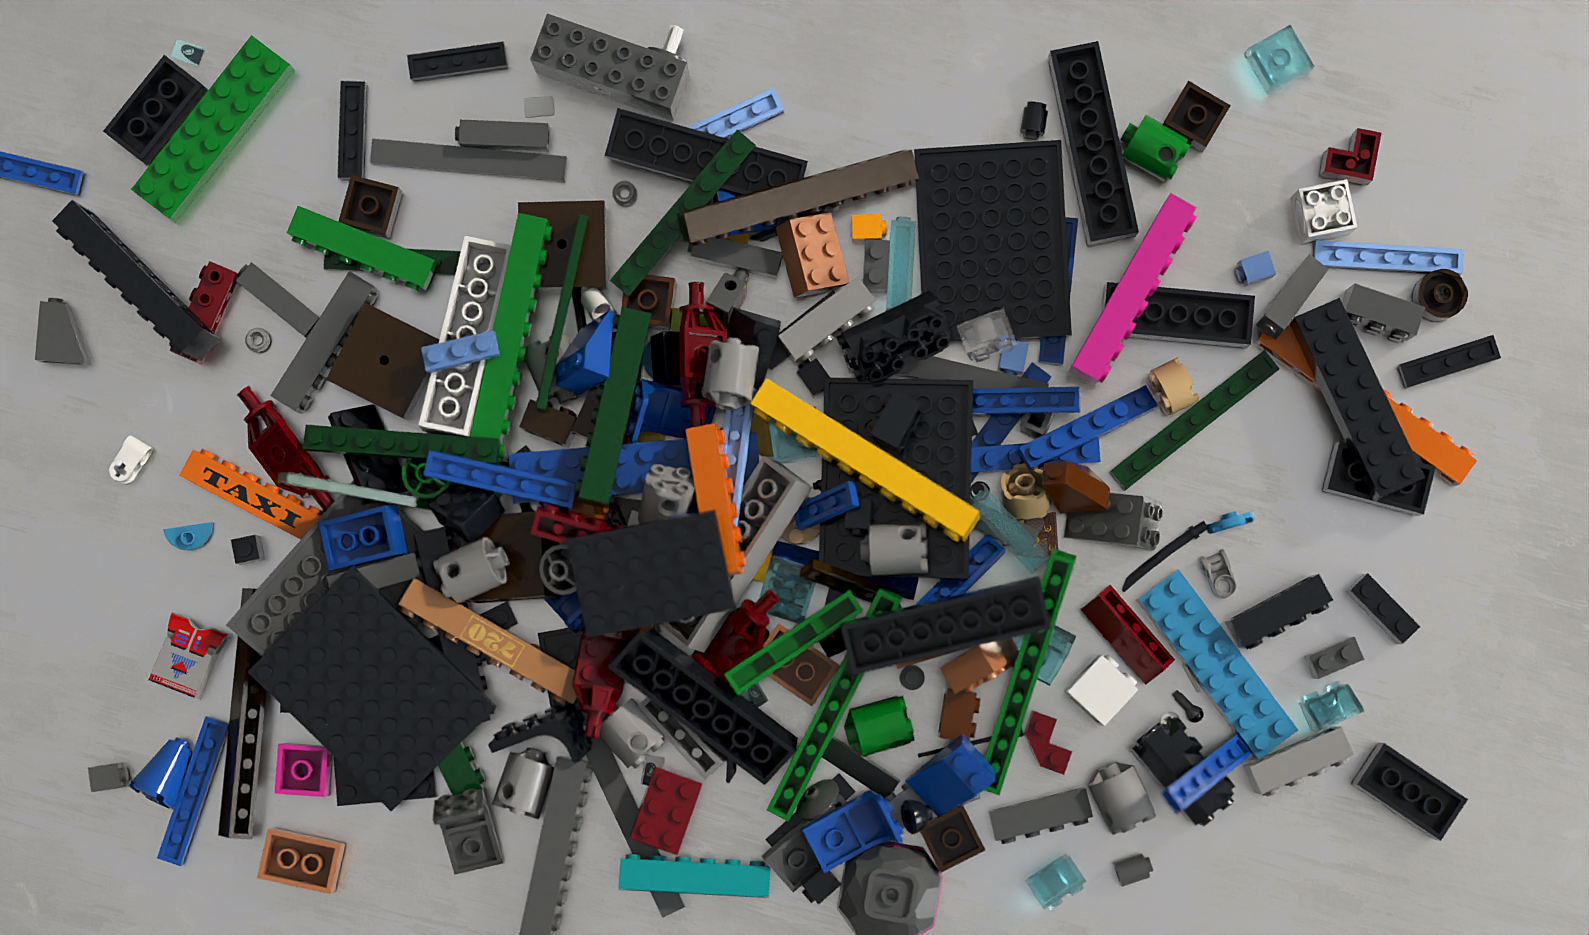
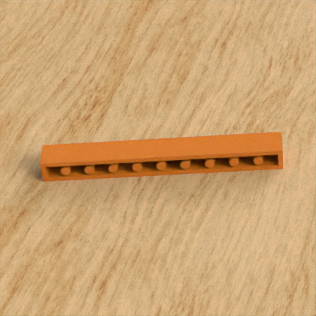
[1255,324,1477,486]

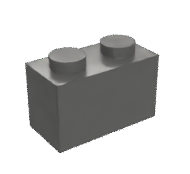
[863,239,890,293]
[1304,636,1364,679]

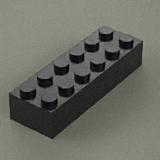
[1102,282,1255,348]

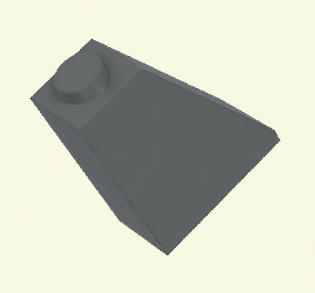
[35,298,90,366]

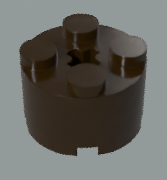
[1413,269,1468,321]

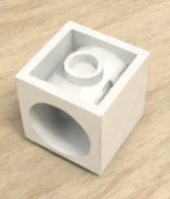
[1291,179,1358,244]
[1064,655,1139,726]

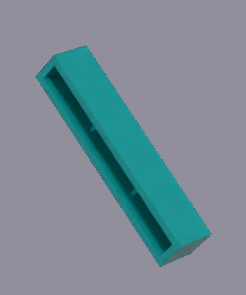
[618,854,770,898]

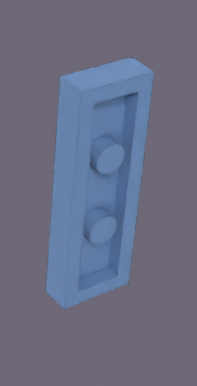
[421,330,500,373]

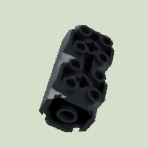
[836,290,952,382]
[1130,716,1235,827]

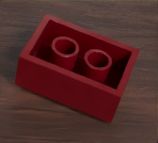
[629,767,703,855]

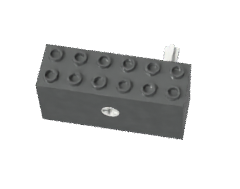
[530,13,690,121]

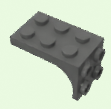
[1064,493,1163,550]
[433,789,503,875]

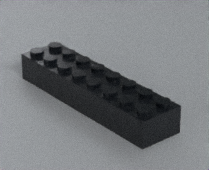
[1048,41,1139,246]
[604,108,808,195]
[52,200,221,361]
[1289,298,1425,502]
[841,576,1051,675]
[608,626,798,785]

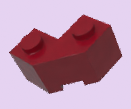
[1024,711,1072,775]

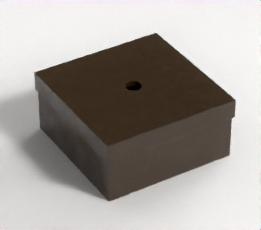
[518,200,607,292]
[326,303,439,420]
[462,511,560,603]

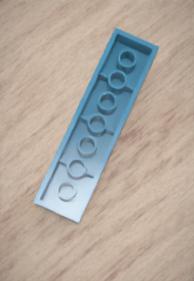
[1136,569,1298,760]

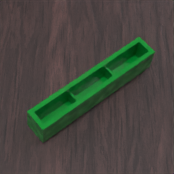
[286,206,438,292]
[724,590,863,695]

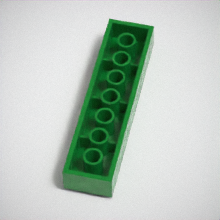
[131,35,295,223]

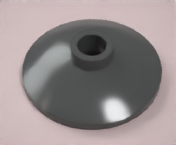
[797,779,839,820]

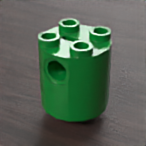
[1120,115,1191,181]
[402,459,452,501]
[844,696,915,757]

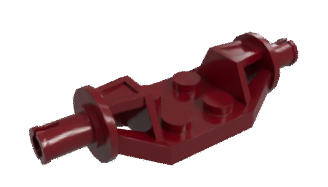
[679,282,727,428]
[237,386,335,513]
[690,589,779,683]
[572,630,629,739]

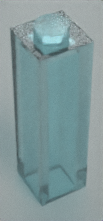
[886,217,916,311]
[971,490,1050,574]

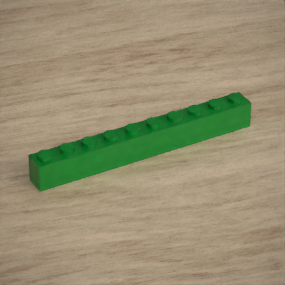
[470,213,552,459]
[984,548,1076,795]
[767,586,903,822]

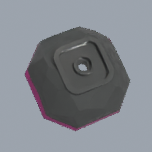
[837,841,943,935]

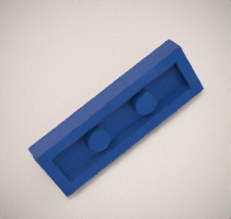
[794,481,859,531]

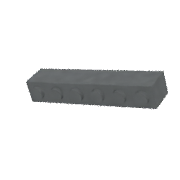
[270,271,378,413]

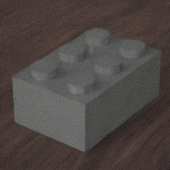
[1342,283,1426,343]

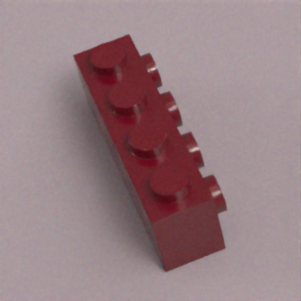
[169,261,239,365]
[530,504,624,544]
[1081,585,1175,685]

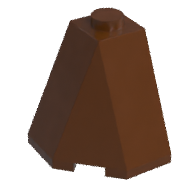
[1041,461,1110,514]

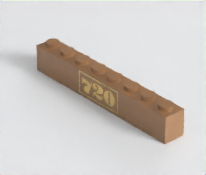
[398,578,577,705]

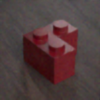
[1319,128,1382,185]

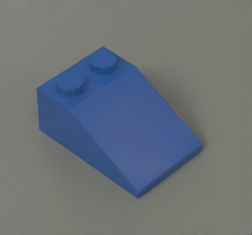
[555,310,613,395]
[318,505,408,571]
[906,734,995,817]

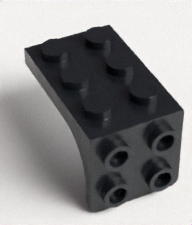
[488,704,592,763]

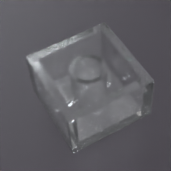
[957,308,1017,362]

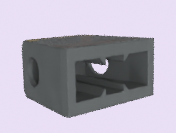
[706,268,749,329]

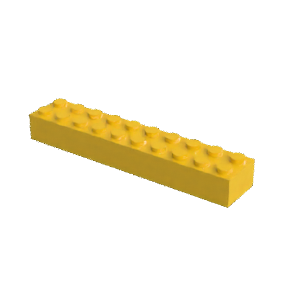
[750,378,981,542]

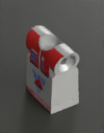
[148,612,231,700]

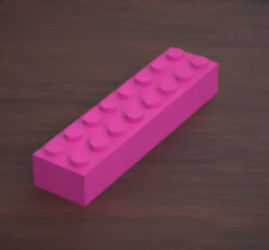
[1068,193,1197,386]

